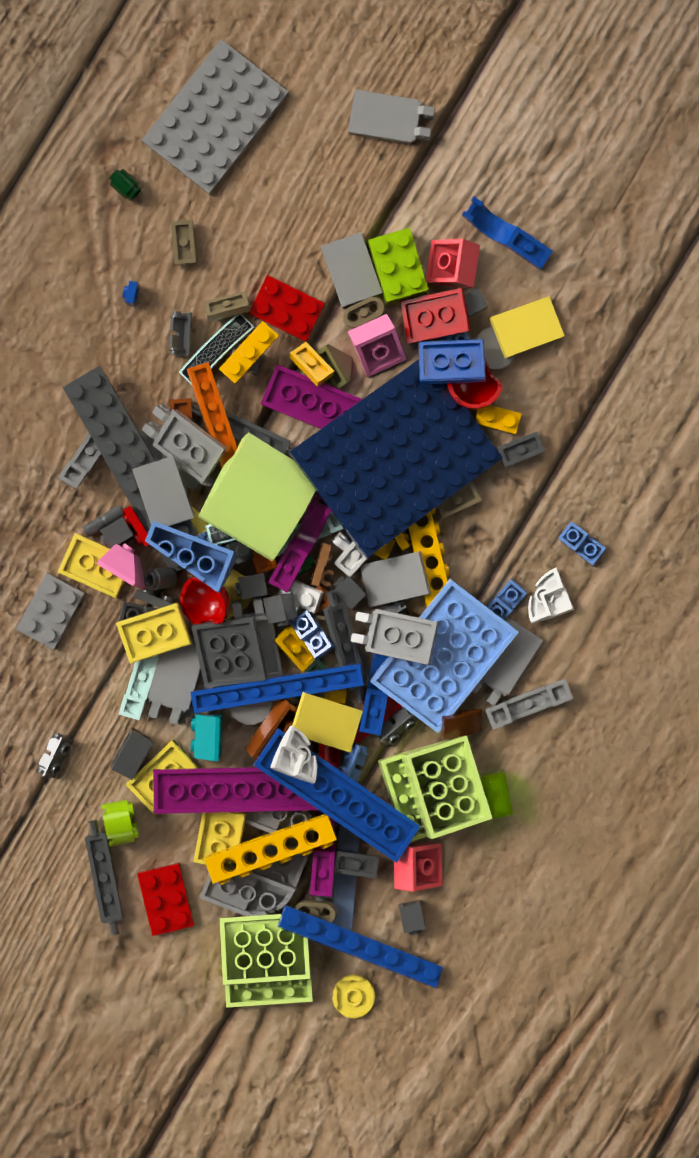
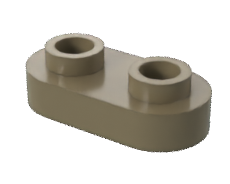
[343,297,384,329]
[295,899,338,923]

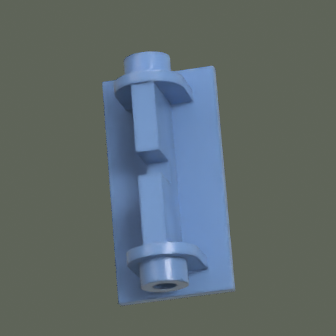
[338,742,368,782]

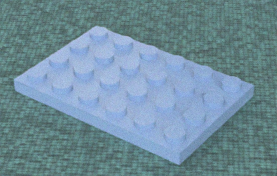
[370,579,519,733]

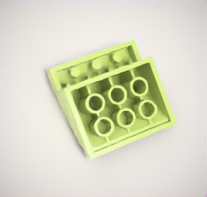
[198,432,316,561]
[378,736,493,842]
[220,912,313,1008]

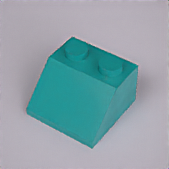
[190,713,223,761]

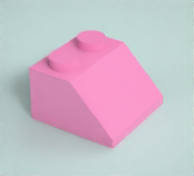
[348,314,406,377]

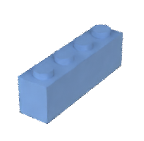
[145,521,238,593]

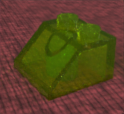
[479,769,513,819]

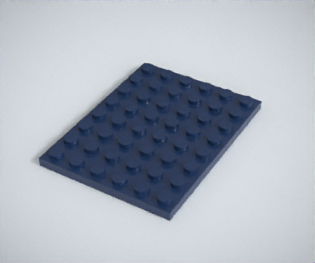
[289,359,503,558]

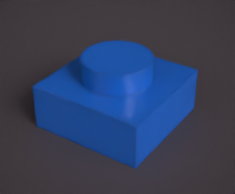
[122,281,140,307]

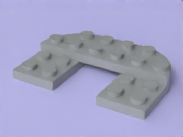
[200,810,315,916]

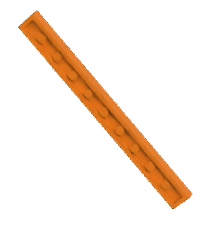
[187,362,277,574]

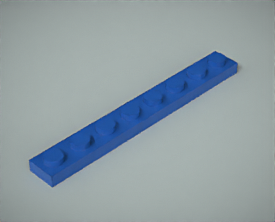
[190,663,364,713]
[277,906,443,988]

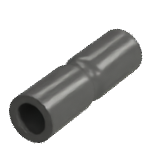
[82,505,125,537]

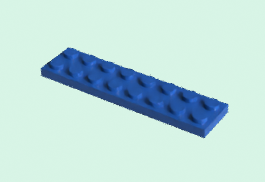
[253,728,421,863]

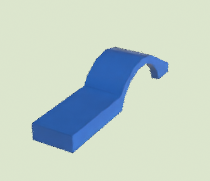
[461,196,552,270]
[359,653,388,735]

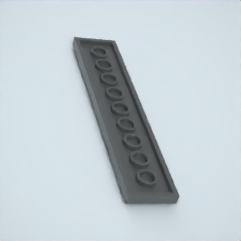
[62,366,199,573]

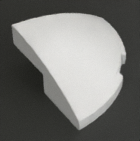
[528,568,574,623]
[270,726,317,784]

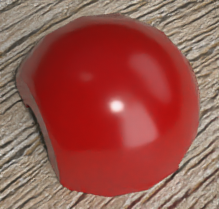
[447,359,502,410]
[179,577,230,624]

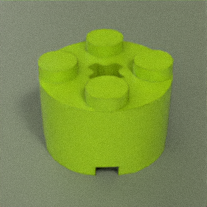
[102,799,139,847]

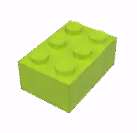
[368,227,428,306]

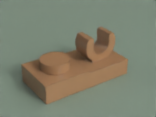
[309,542,334,586]

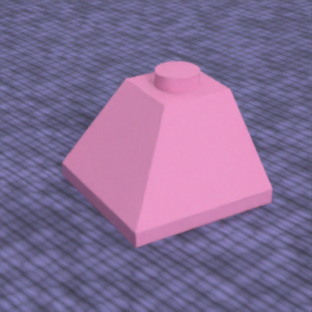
[97,543,146,590]

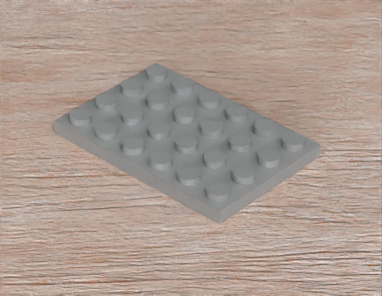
[141,39,289,195]

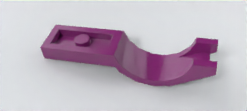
[268,496,331,593]
[310,810,337,897]

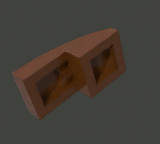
[442,709,482,740]

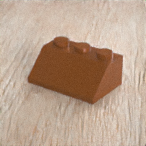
[245,698,311,759]

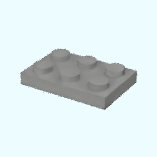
[16,573,85,650]

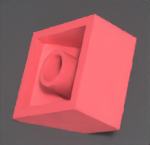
[426,239,480,288]
[394,843,443,892]

